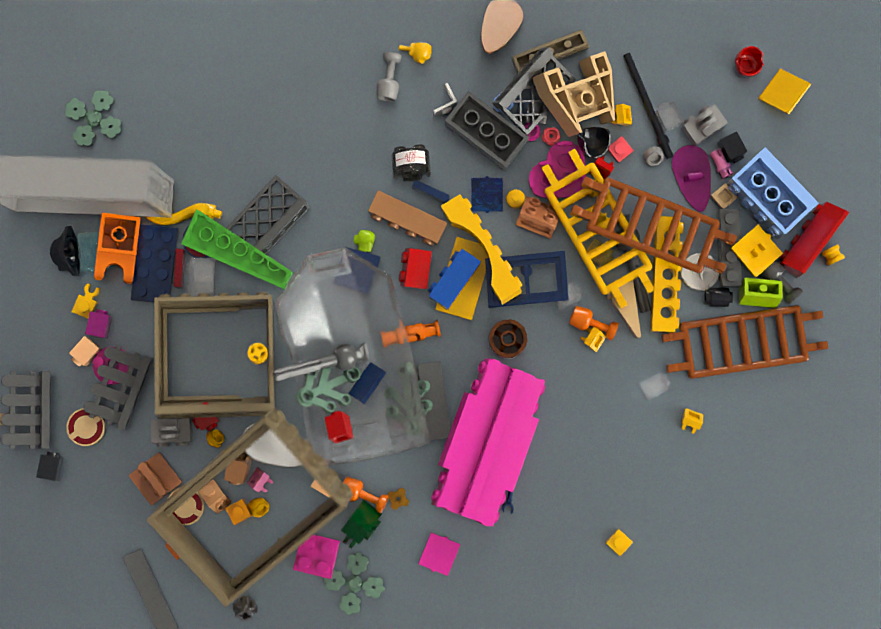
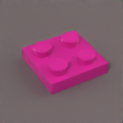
[293,534,340,579]

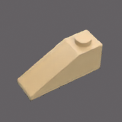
[606,280,641,338]

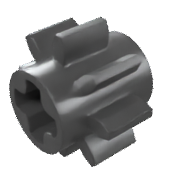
[233,596,257,621]

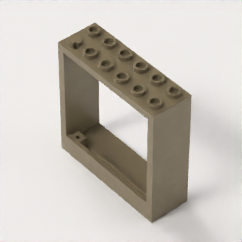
[154,292,275,419]

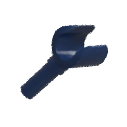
[502,491,514,514]

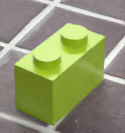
[739,277,783,308]

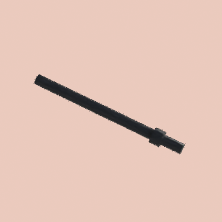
[623,53,674,159]

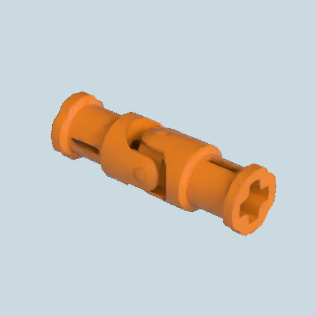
[381,320,441,347]

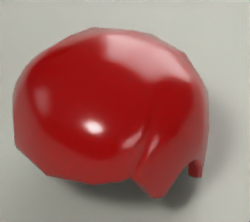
[735,46,764,77]

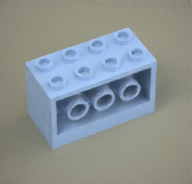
[726,147,818,239]

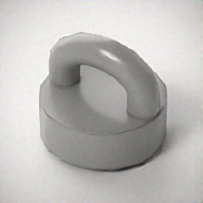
[643,147,664,166]

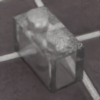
[186,258,216,297]

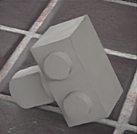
[681,104,728,147]
[151,418,193,447]

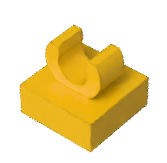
[611,104,632,126]
[580,327,606,353]
[682,408,704,434]

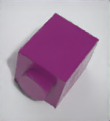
[85,309,112,339]

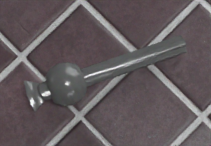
[615,214,651,313]
[272,342,369,381]

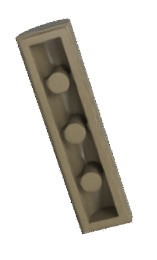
[512,29,589,74]

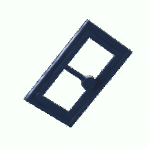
[485,251,569,308]

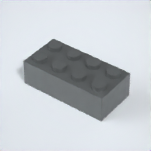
[445,91,529,171]

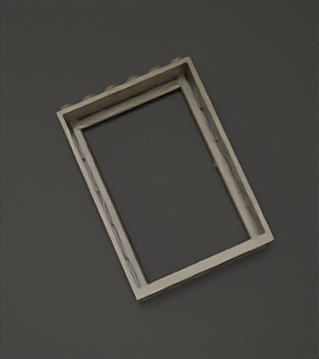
[146,407,353,607]

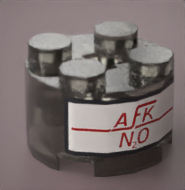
[391,144,431,181]

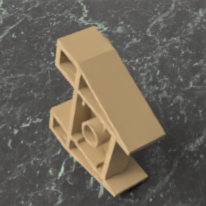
[532,51,615,137]

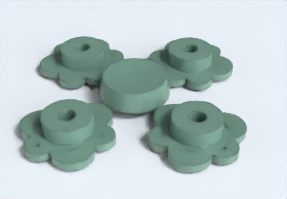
[65,90,121,146]
[323,553,385,615]

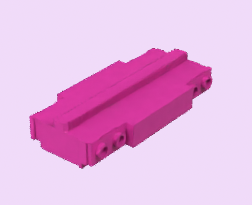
[431,358,545,527]

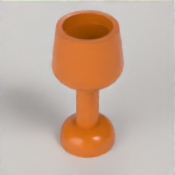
[569,306,619,341]
[343,477,389,513]

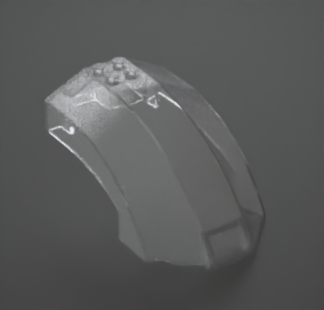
[275,247,431,466]

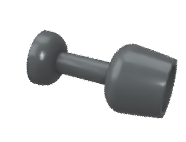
[761,260,803,304]

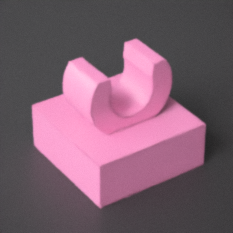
[247,467,273,492]

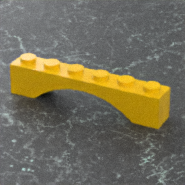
[441,194,523,305]

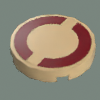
[67,408,106,446]
[167,488,205,525]

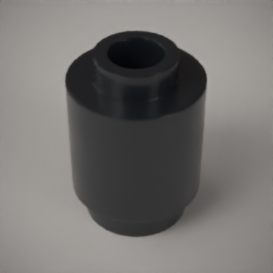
[704,288,733,307]

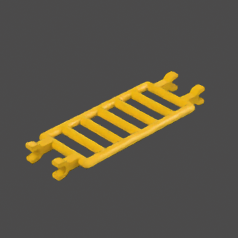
[542,149,655,309]

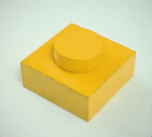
[605,529,633,556]

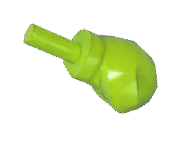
[353,230,375,253]

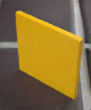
[758,68,811,115]
[731,224,783,278]

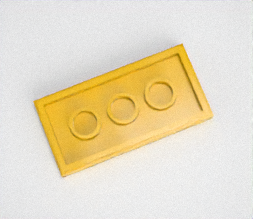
[435,237,489,321]

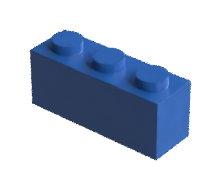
[428,249,481,310]

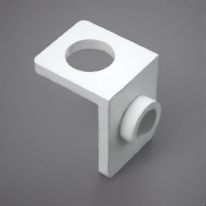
[433,83,457,117]

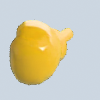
[399,42,432,64]

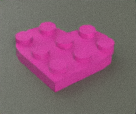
[529,140,587,199]

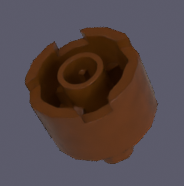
[489,319,528,359]

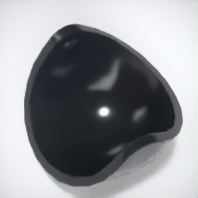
[577,127,611,159]

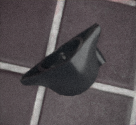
[50,226,81,276]

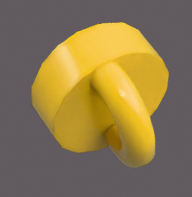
[248,498,270,517]

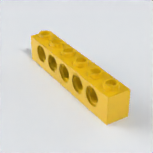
[650,216,684,333]

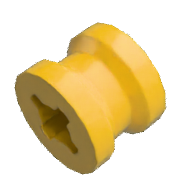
[821,244,845,266]
[248,343,268,365]

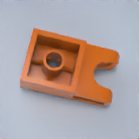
[94,213,141,284]

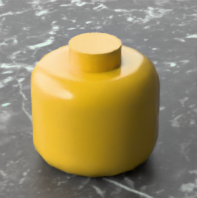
[506,189,525,209]

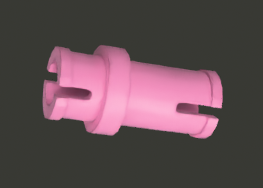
[710,148,734,179]

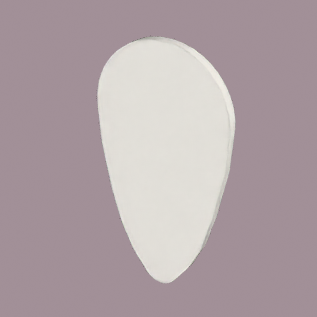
[243,424,302,467]

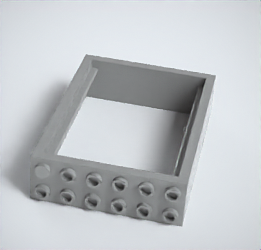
[0,156,174,218]

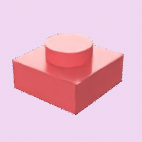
[608,136,634,163]

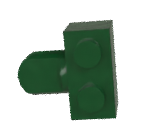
[341,500,383,549]

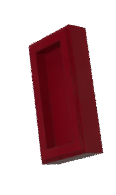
[173,249,186,289]

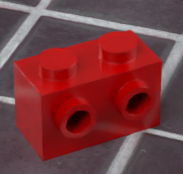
[399,248,432,289]

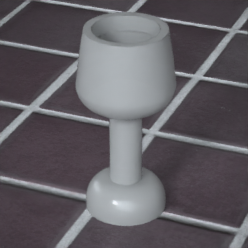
[377,52,402,102]

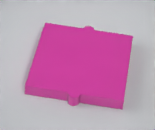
[418,533,460,576]

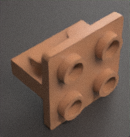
[516,197,559,239]
[129,453,182,505]

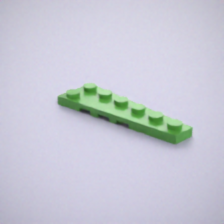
[181,209,293,290]

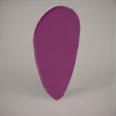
[671,145,711,212]

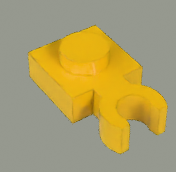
[71,283,100,319]

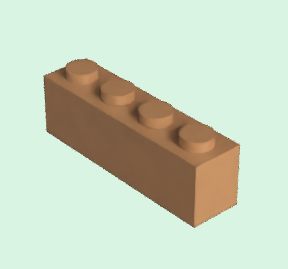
[368,190,447,246]

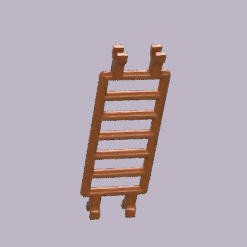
[570,176,737,274]
[661,305,828,379]

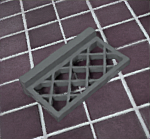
[492,47,576,135]
[226,175,310,254]

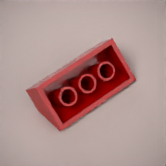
[779,201,849,278]

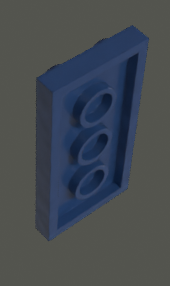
[131,224,179,303]

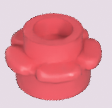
[542,127,561,146]

